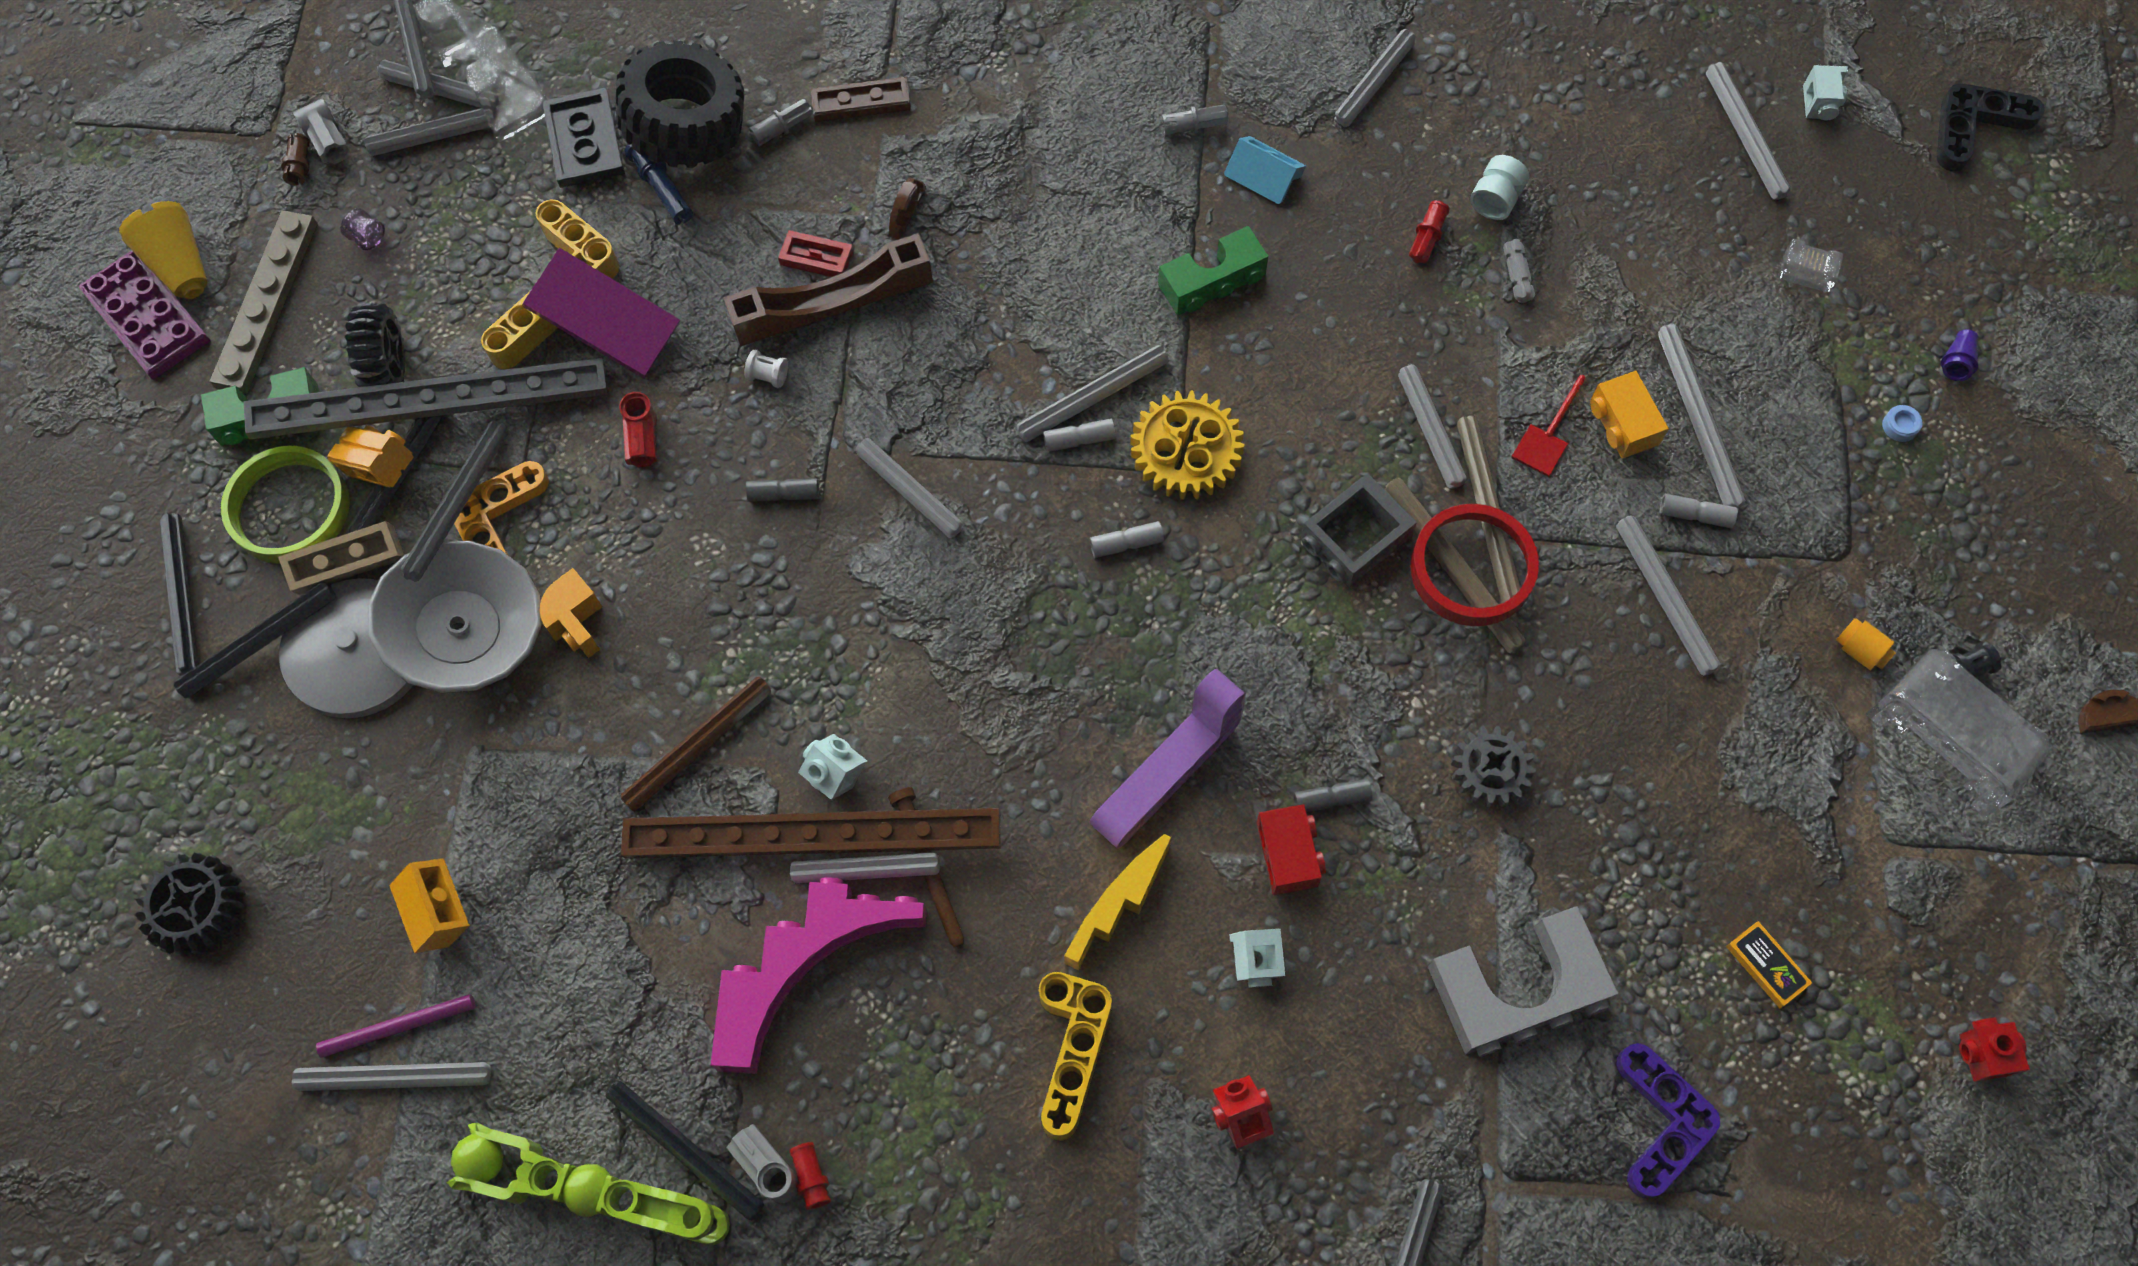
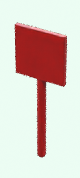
[1511,375,1585,477]

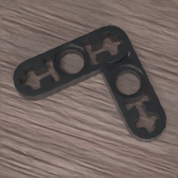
[1937,83,2045,171]

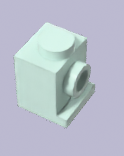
[1803,65,1848,120]
[1229,929,1285,988]

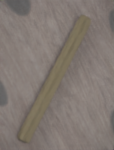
[1457,416,1522,609]
[1385,478,1525,653]

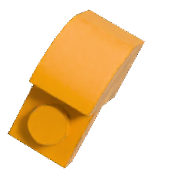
[540,568,602,658]

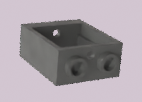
[1301,473,1417,588]

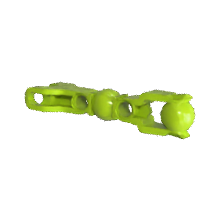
[446,1123,730,1245]

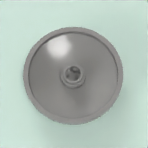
[279,578,413,718]

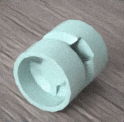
[1470,155,1530,220]

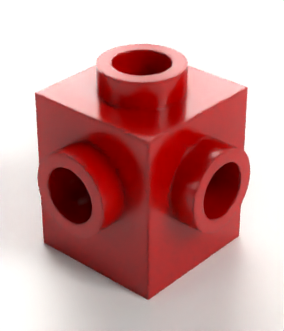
[1959,1017,2030,1082]
[1211,1075,1274,1149]

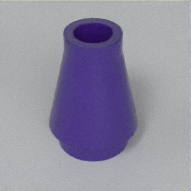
[1941,329,1979,381]

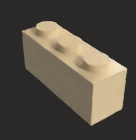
[278,521,404,594]

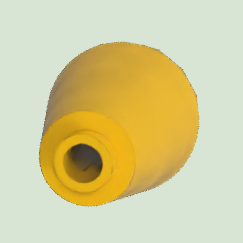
[119,201,207,299]

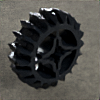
[345,302,406,387]
[134,852,247,957]

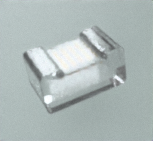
[1778,239,1844,292]

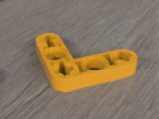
[454,461,549,556]

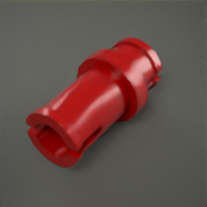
[789,1142,831,1210]

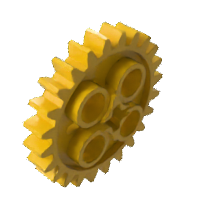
[1130,390,1245,500]

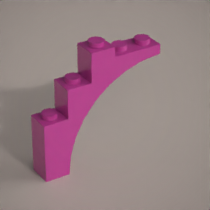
[710,877,927,1074]

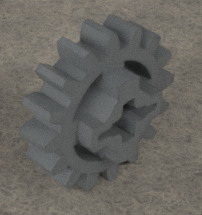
[1451,726,1536,808]

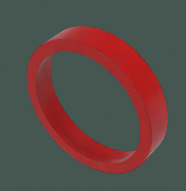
[1410,504,1539,626]

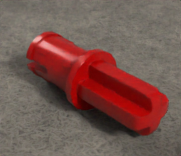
[1409,200,1450,264]

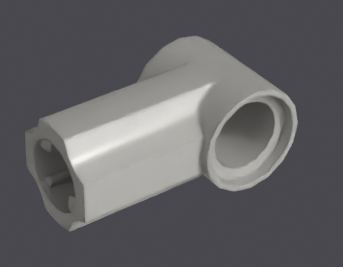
[293,98,349,164]
[726,1124,799,1203]

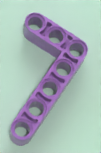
[1089,669,1246,849]

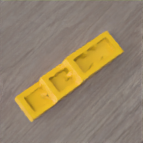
[1064,834,1171,970]

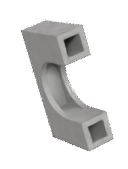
[1428,906,1618,1057]

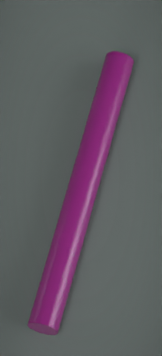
[316,994,475,1058]

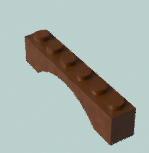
[723,233,933,347]

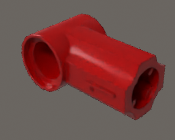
[619,392,657,467]

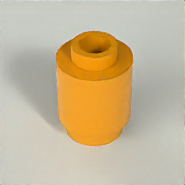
[1836,618,1896,671]

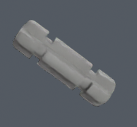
[1503,239,1535,303]

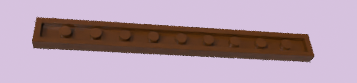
[621,808,1001,859]

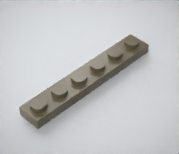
[209,210,318,394]

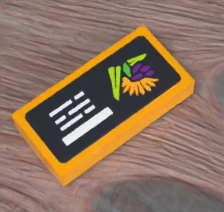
[1726,921,1812,1009]

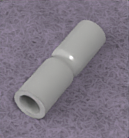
[1043,418,1116,452]
[1659,493,1738,528]
[1089,521,1164,558]

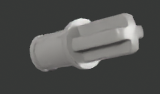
[749,99,813,147]
[1162,105,1228,136]

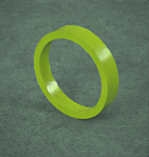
[221,446,350,564]

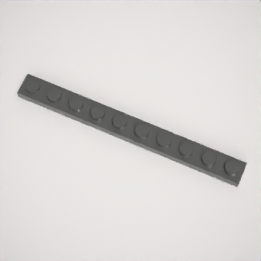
[243,358,608,439]

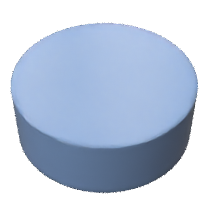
[1882,405,1923,442]

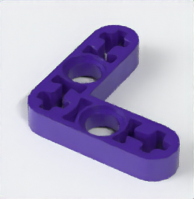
[1616,1043,1720,1199]

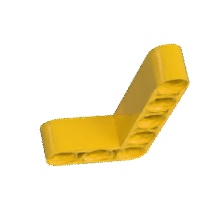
[481,199,620,370]

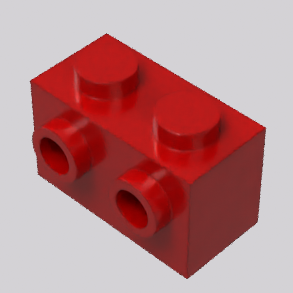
[1257,804,1326,896]

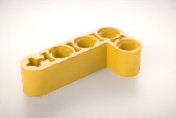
[1039,972,1112,1141]

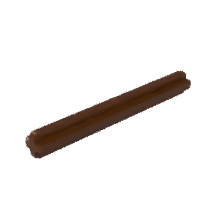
[620,677,771,811]

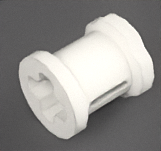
[744,350,788,388]

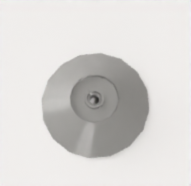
[368,541,542,693]

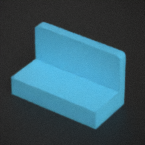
[1224,136,1306,204]

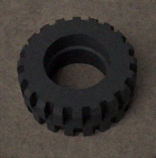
[616,40,745,168]

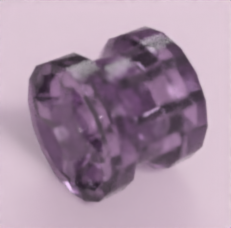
[340,208,385,251]

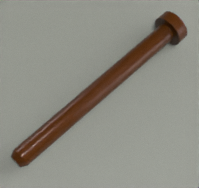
[888,787,964,948]

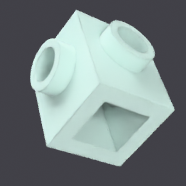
[798,734,867,800]

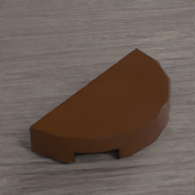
[889,178,926,239]
[2078,690,2138,734]

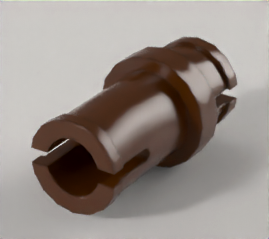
[281,133,310,186]

